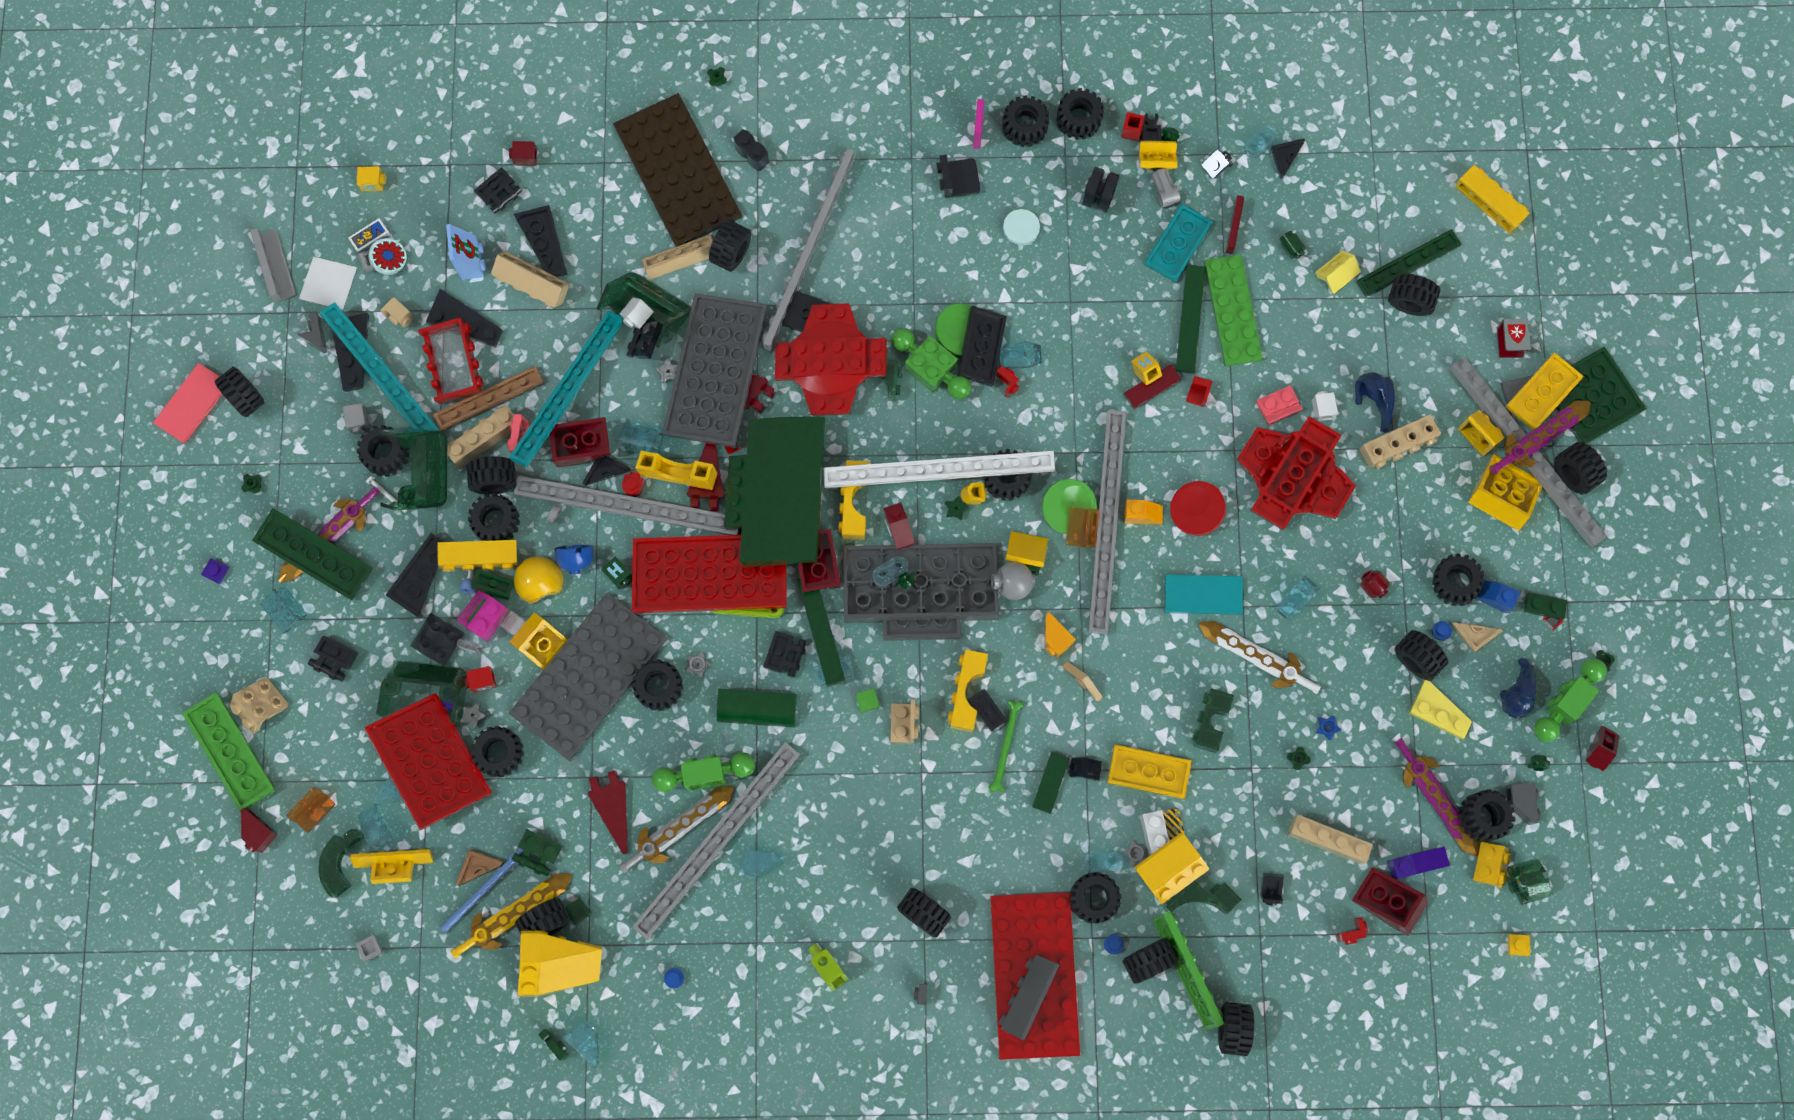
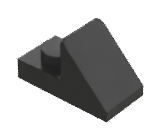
[297,312,327,353]

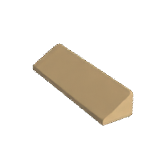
[641,235,713,280]

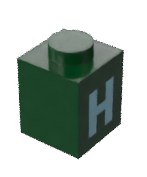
[601,557,632,589]

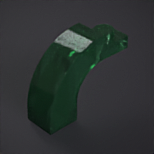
[318,829,366,899]

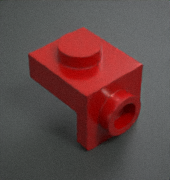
[996,365,1020,398]
[1337,917,1368,945]

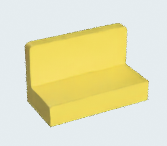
[1315,250,1361,294]

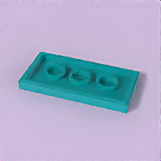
[1144,203,1213,283]
[1165,574,1243,615]

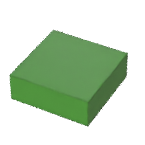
[856,688,880,713]

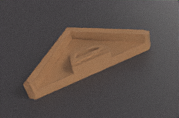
[456,850,504,886]

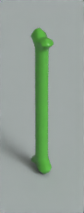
[988,700,1023,793]

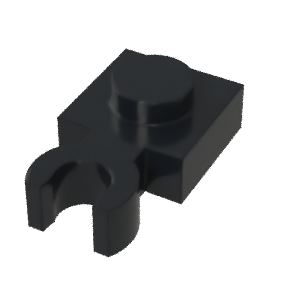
[1142,114,1162,141]

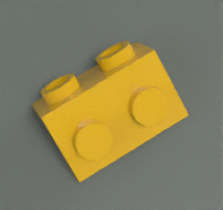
[1139,141,1178,170]
[1473,842,1511,888]

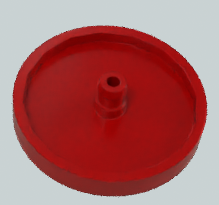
[1170,481,1226,536]

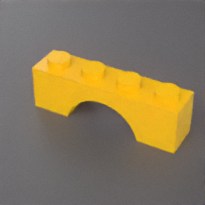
[635,451,717,490]
[838,460,869,540]
[947,649,988,732]

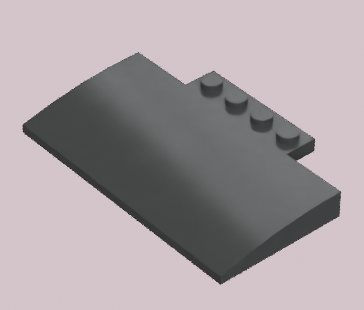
[843,543,999,641]

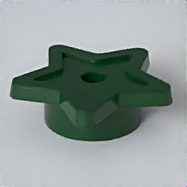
[945,496,969,520]

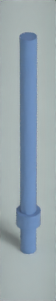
[440,848,524,933]

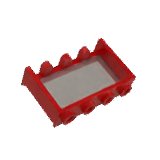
[418,318,484,405]

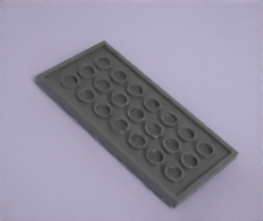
[662,293,768,448]
[508,592,667,761]

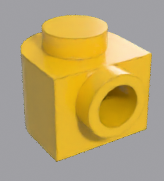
[961,482,986,505]

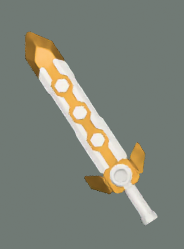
[1199,621,1321,694]

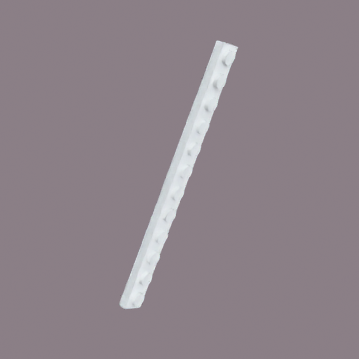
[824,451,1055,488]

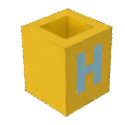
[357,166,386,191]
[1131,351,1162,386]

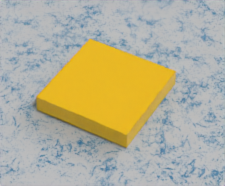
[1005,531,1048,567]

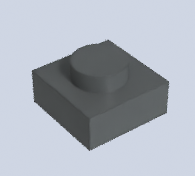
[914,984,927,1005]

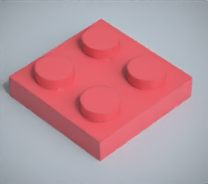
[507,414,531,453]

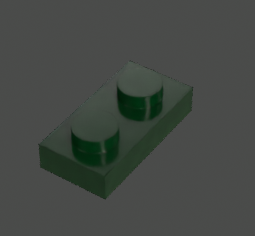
[471,569,514,600]
[1524,593,1567,620]

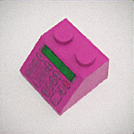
[456,591,510,642]

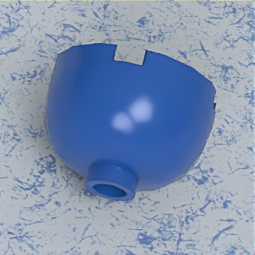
[554,545,593,574]

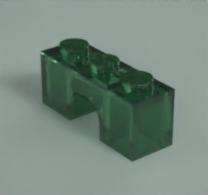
[1191,688,1234,753]

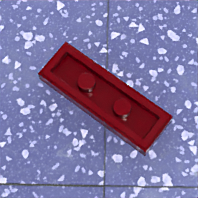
[1225,195,1244,254]
[1123,364,1181,409]

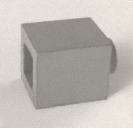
[343,403,370,434]

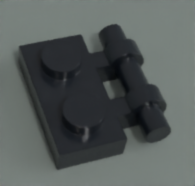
[473,167,523,214]
[626,321,663,359]
[763,631,807,678]
[308,635,358,682]

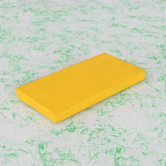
[1505,352,1584,430]
[1107,744,1192,799]

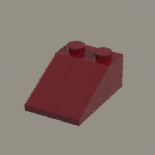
[550,417,610,468]
[798,529,841,592]
[1352,867,1428,936]

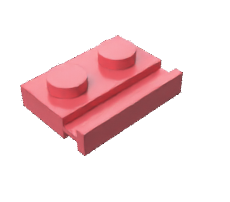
[1256,385,1303,426]

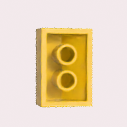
[1134,832,1209,905]

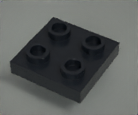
[410,613,465,666]

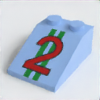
[446,224,486,280]

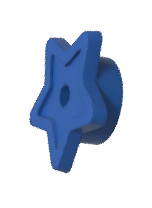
[1316,716,1341,740]

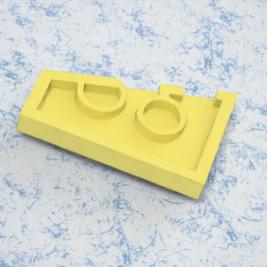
[1409,680,1472,740]

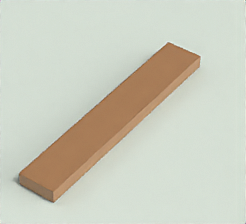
[433,366,545,432]

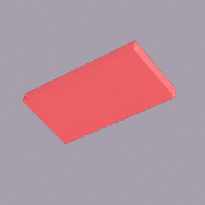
[153,363,223,444]

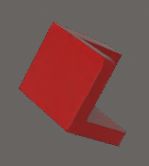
[1186,376,1213,407]

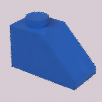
[1476,580,1520,614]

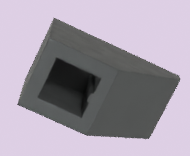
[1506,783,1540,825]

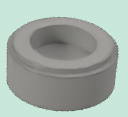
[547,504,562,524]

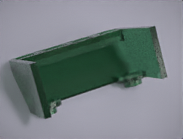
[596,272,691,348]
[380,429,447,511]
[376,661,467,727]

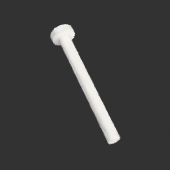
[366,475,408,513]

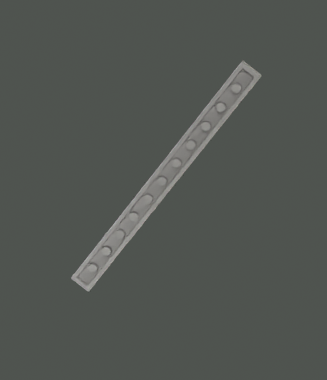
[761,148,855,352]
[1449,357,1607,548]
[1088,410,1126,634]
[514,476,739,535]
[632,742,800,940]

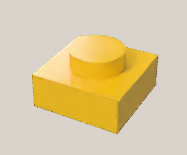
[1508,934,1530,956]

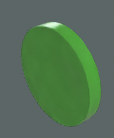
[934,303,971,357]
[1041,479,1097,534]

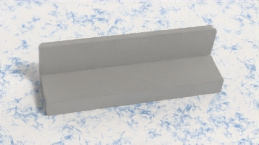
[250,228,296,303]

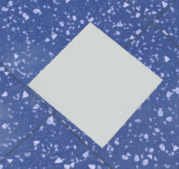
[299,257,357,310]

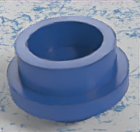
[1432,621,1452,641]
[1104,934,1124,955]
[664,968,684,988]

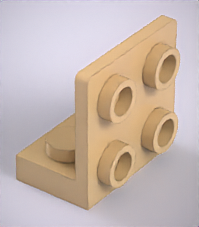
[891,699,919,744]

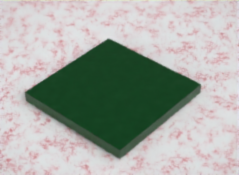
[1556,347,1647,444]

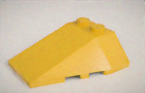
[517,931,602,997]

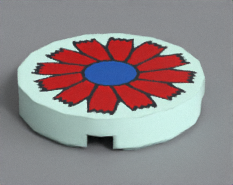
[368,238,407,275]

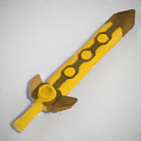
[450,874,572,959]

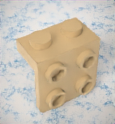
[230,678,288,734]

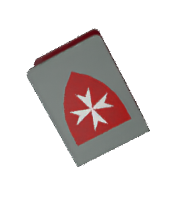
[1496,318,1531,358]

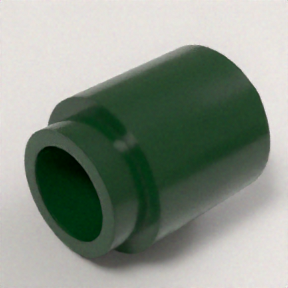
[1279,231,1306,259]

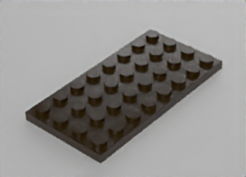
[613,93,742,247]

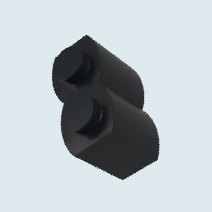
[733,129,769,171]

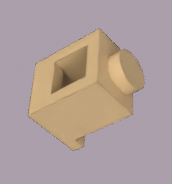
[380,297,414,328]

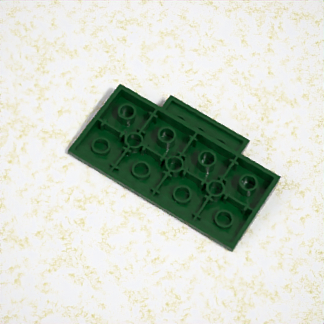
[724,416,825,567]

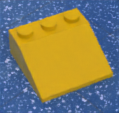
[1468,454,1542,531]

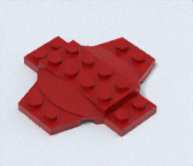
[775,303,887,416]
[1237,416,1356,530]

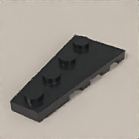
[514,205,567,277]
[426,289,503,348]
[332,313,369,392]
[386,533,444,617]

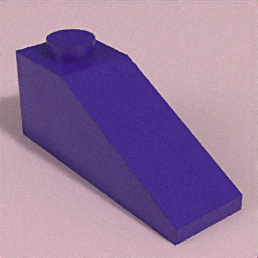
[1387,847,1450,879]

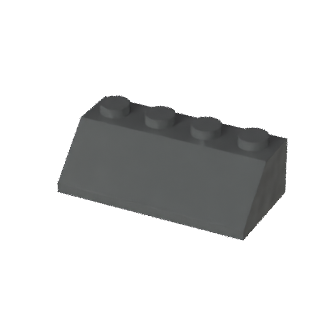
[999,955,1059,1040]

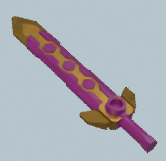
[1490,401,1591,474]
[278,486,381,582]
[1394,738,1479,856]

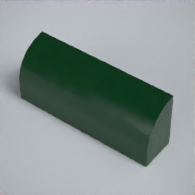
[717,689,797,728]

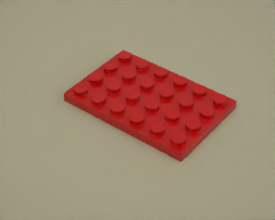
[364,693,492,831]

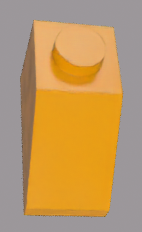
[1124,499,1163,525]
[1044,612,1076,658]

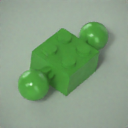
[891,328,971,400]
[1534,658,1607,742]
[652,752,755,792]

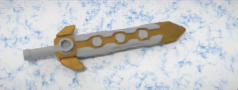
[619,786,734,873]

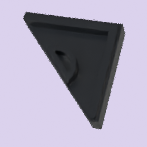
[1271,138,1305,179]
[583,456,631,486]

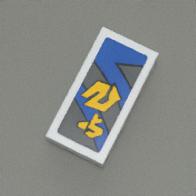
[348,218,390,253]

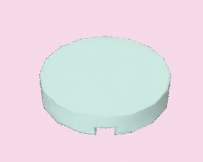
[1003,209,1040,246]

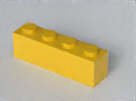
[1455,165,1530,234]
[438,540,518,572]

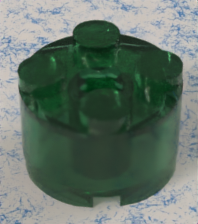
[1507,859,1551,905]

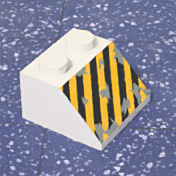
[1140,808,1185,855]

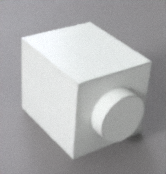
[619,297,653,329]
[1312,391,1338,421]

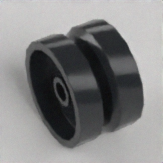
[1082,166,1120,213]

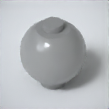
[991,562,1035,600]

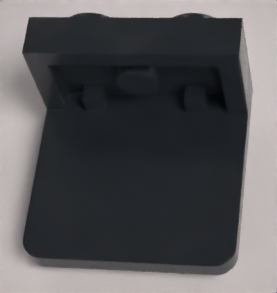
[936,154,981,198]

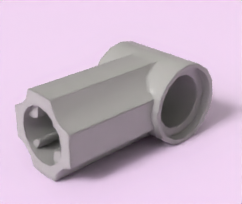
[1152,169,1180,207]

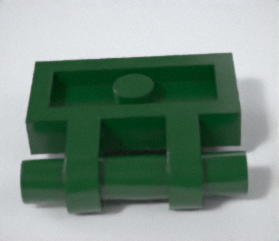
[511,829,563,876]

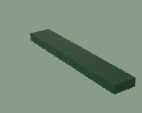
[1356,229,1461,297]
[1175,264,1205,374]
[797,578,846,687]

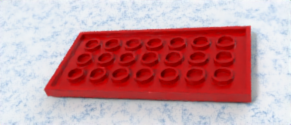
[632,535,787,613]
[990,892,1080,1060]

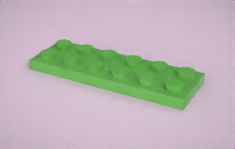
[1204,254,1263,367]
[182,692,276,811]
[1152,911,1224,1030]

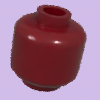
[1360,569,1390,598]

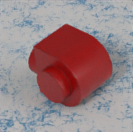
[622,472,645,497]

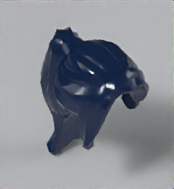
[1355,372,1395,433]
[1500,658,1537,719]

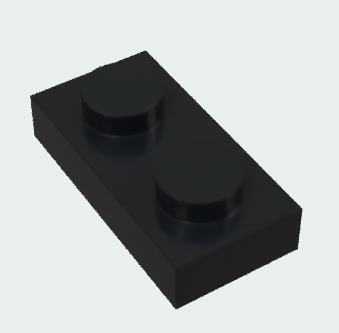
[968,689,1007,732]

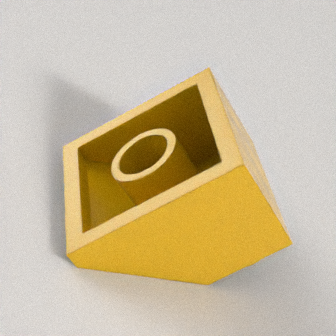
[1458,410,1505,456]
[509,613,568,670]

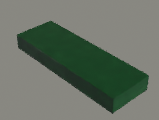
[1032,751,1070,814]

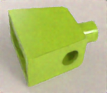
[808,943,849,991]

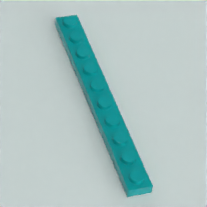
[319,302,449,457]
[509,311,624,467]

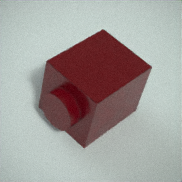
[509,141,538,166]

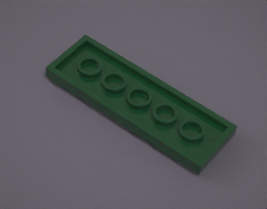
[252,508,373,601]

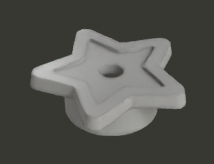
[656,359,678,382]
[687,652,711,677]
[461,703,486,728]
[1122,840,1147,866]

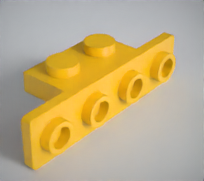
[350,849,433,884]

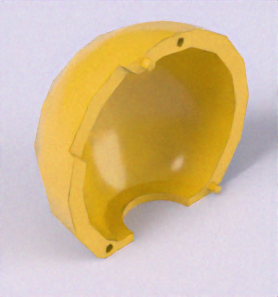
[514,556,564,604]

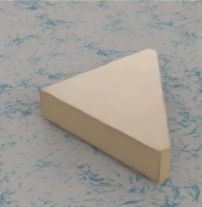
[1451,622,1503,653]
[1063,662,1103,702]

